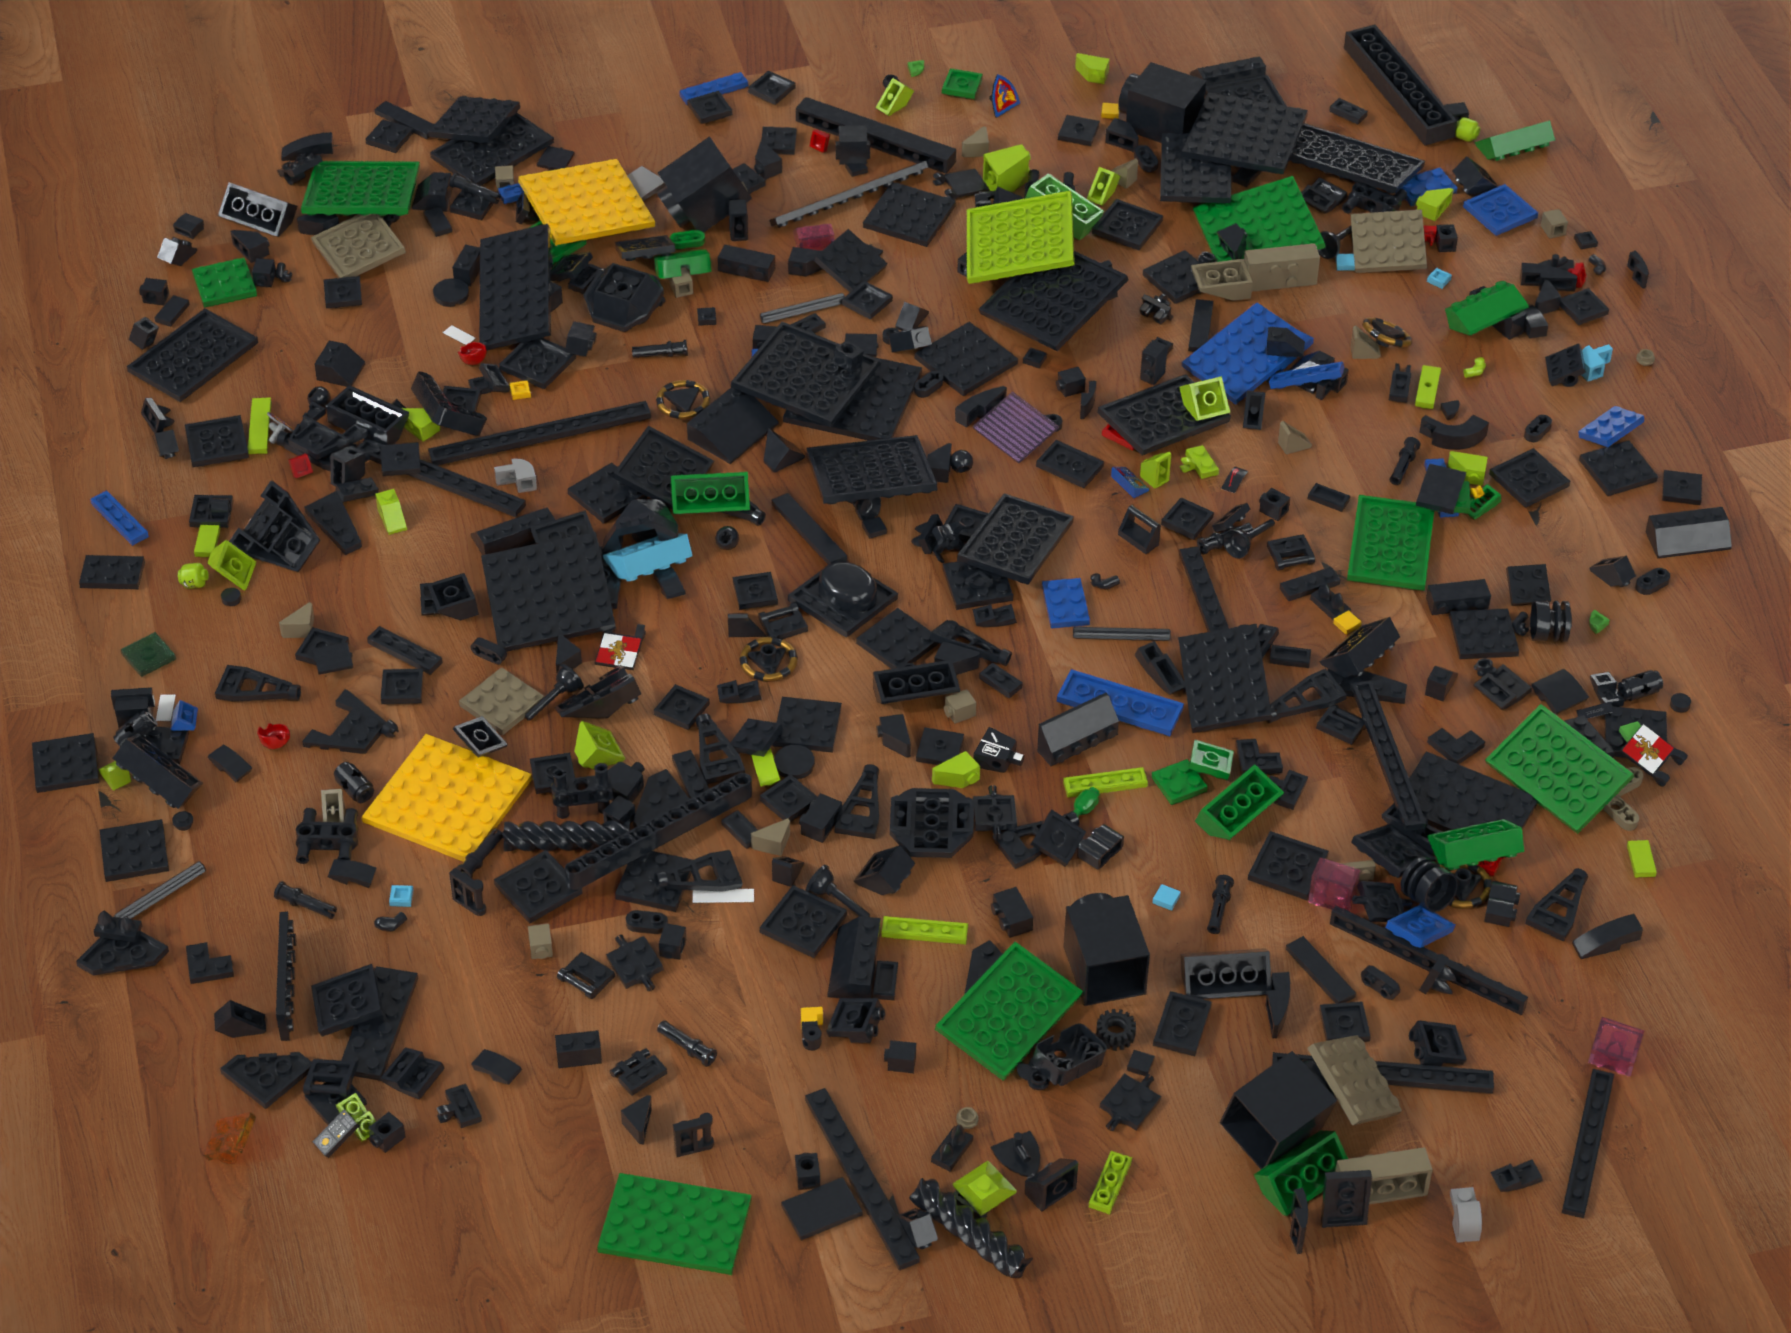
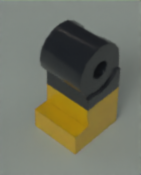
[801,1007,823,1051]

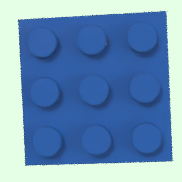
[1463,184,1538,236]

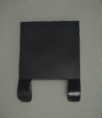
[933,169,989,200]

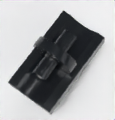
[1139,294,1174,325]

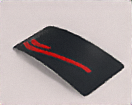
[1221,467,1248,493]

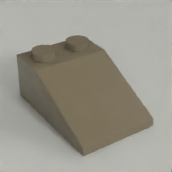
[1191,259,1253,301]

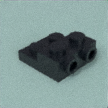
[826,998,885,1043]
[1409,1020,1467,1066]

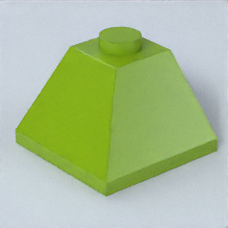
[1179,376,1230,421]
[208,540,256,591]
[575,721,626,770]
[953,1161,1017,1216]

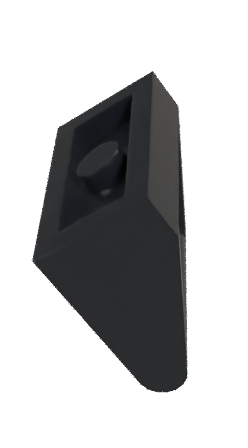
[1118,505,1161,554]

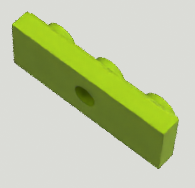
[1415,365,1441,409]
[1089,1151,1132,1214]

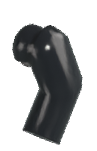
[1090,573,1120,590]

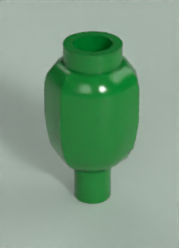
[1074,787,1100,818]

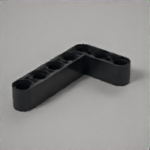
[411,371,487,436]

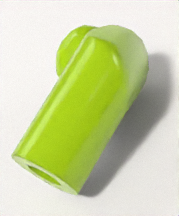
[1463,357,1486,378]

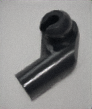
[1588,254,1606,275]
[275,262,292,283]
[1512,611,1529,636]
[374,912,407,932]

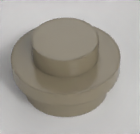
[1636,349,1655,366]
[956,1107,978,1129]

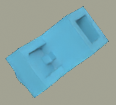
[1582,344,1613,382]

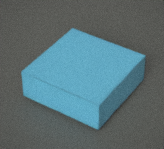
[1336,254,1355,271]
[1427,268,1452,289]
[1153,884,1181,911]
[389,885,414,907]

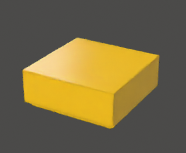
[1101,103,1119,119]
[509,380,531,400]
[1333,610,1362,635]

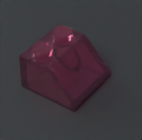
[793,223,835,251]
[1588,1017,1645,1077]

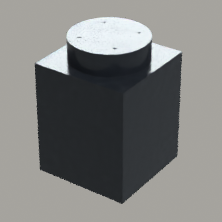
[1118,62,1206,143]
[657,136,752,233]
[1063,893,1150,1006]
[1219,1051,1337,1169]

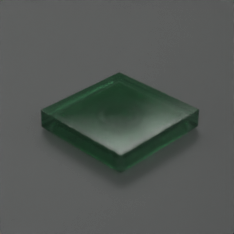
[120,632,176,677]

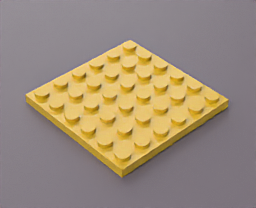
[518,159,655,245]
[362,734,532,862]

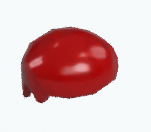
[458,342,487,366]
[257,723,290,750]

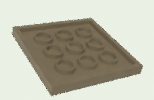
[1351,210,1427,273]
[311,214,406,278]
[1307,1035,1402,1125]

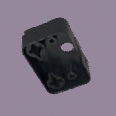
[1032,1023,1107,1086]

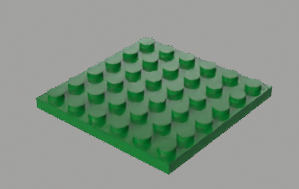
[301,161,420,216]
[1193,176,1325,262]

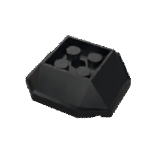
[583,263,664,332]
[889,788,974,858]

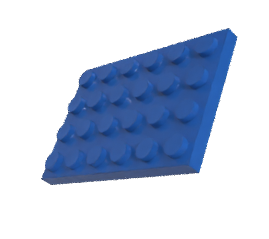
[1182,302,1311,405]

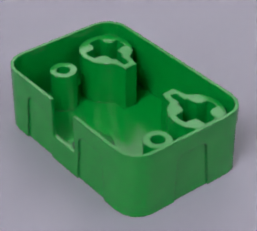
[654,249,712,279]

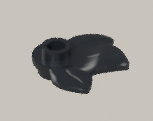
[1017,1057,1050,1090]

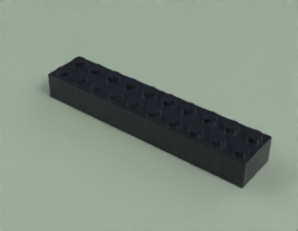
[1344,24,1457,145]

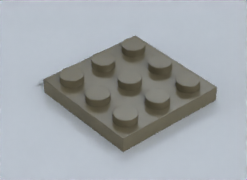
[459,667,545,735]

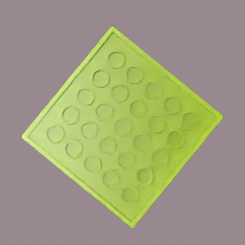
[967,190,1075,284]

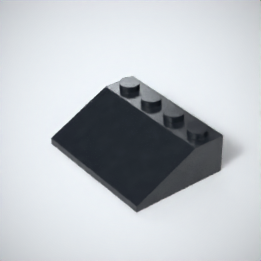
[687,388,779,464]

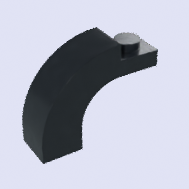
[1419,415,1489,450]

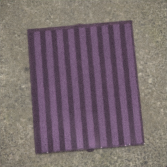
[973,391,1059,463]

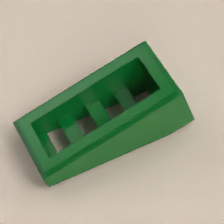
[1466,484,1501,520]

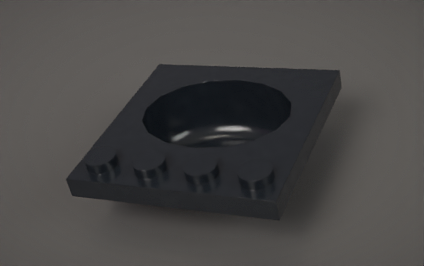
[788,561,898,638]

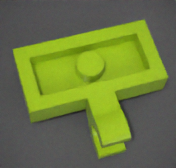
[1180,445,1219,479]

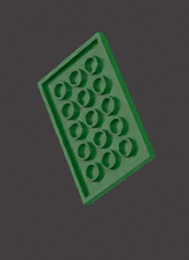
[1347,495,1434,591]
[1485,704,1634,834]
[935,941,1083,1081]
[597,1173,752,1275]

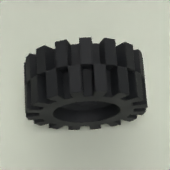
[1096,1009,1136,1051]

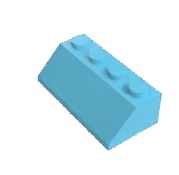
[603,533,693,581]

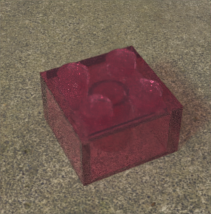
[1308,857,1360,912]

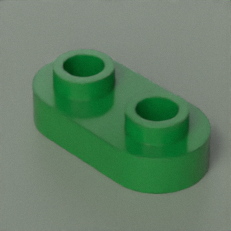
[670,230,705,249]

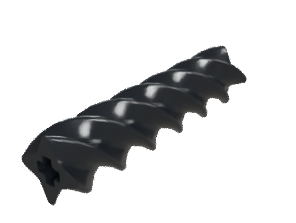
[503,820,630,852]
[909,1178,1033,1279]

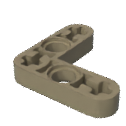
[1603,767,1643,831]

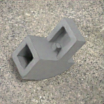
[494,459,537,493]
[1450,1187,1482,1242]

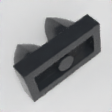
[515,191,540,224]
[141,398,175,434]
[911,514,943,554]
[1310,584,1351,621]
[94,910,143,943]
[1419,953,1456,994]
[931,1125,973,1172]

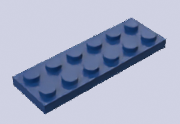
[1057,669,1184,736]

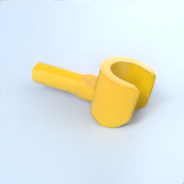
[1470,485,1485,499]

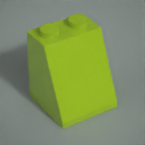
[983,144,1031,192]

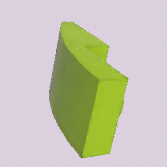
[752,748,780,787]
[335,1093,376,1142]

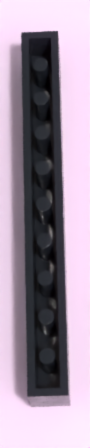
[796,97,956,174]

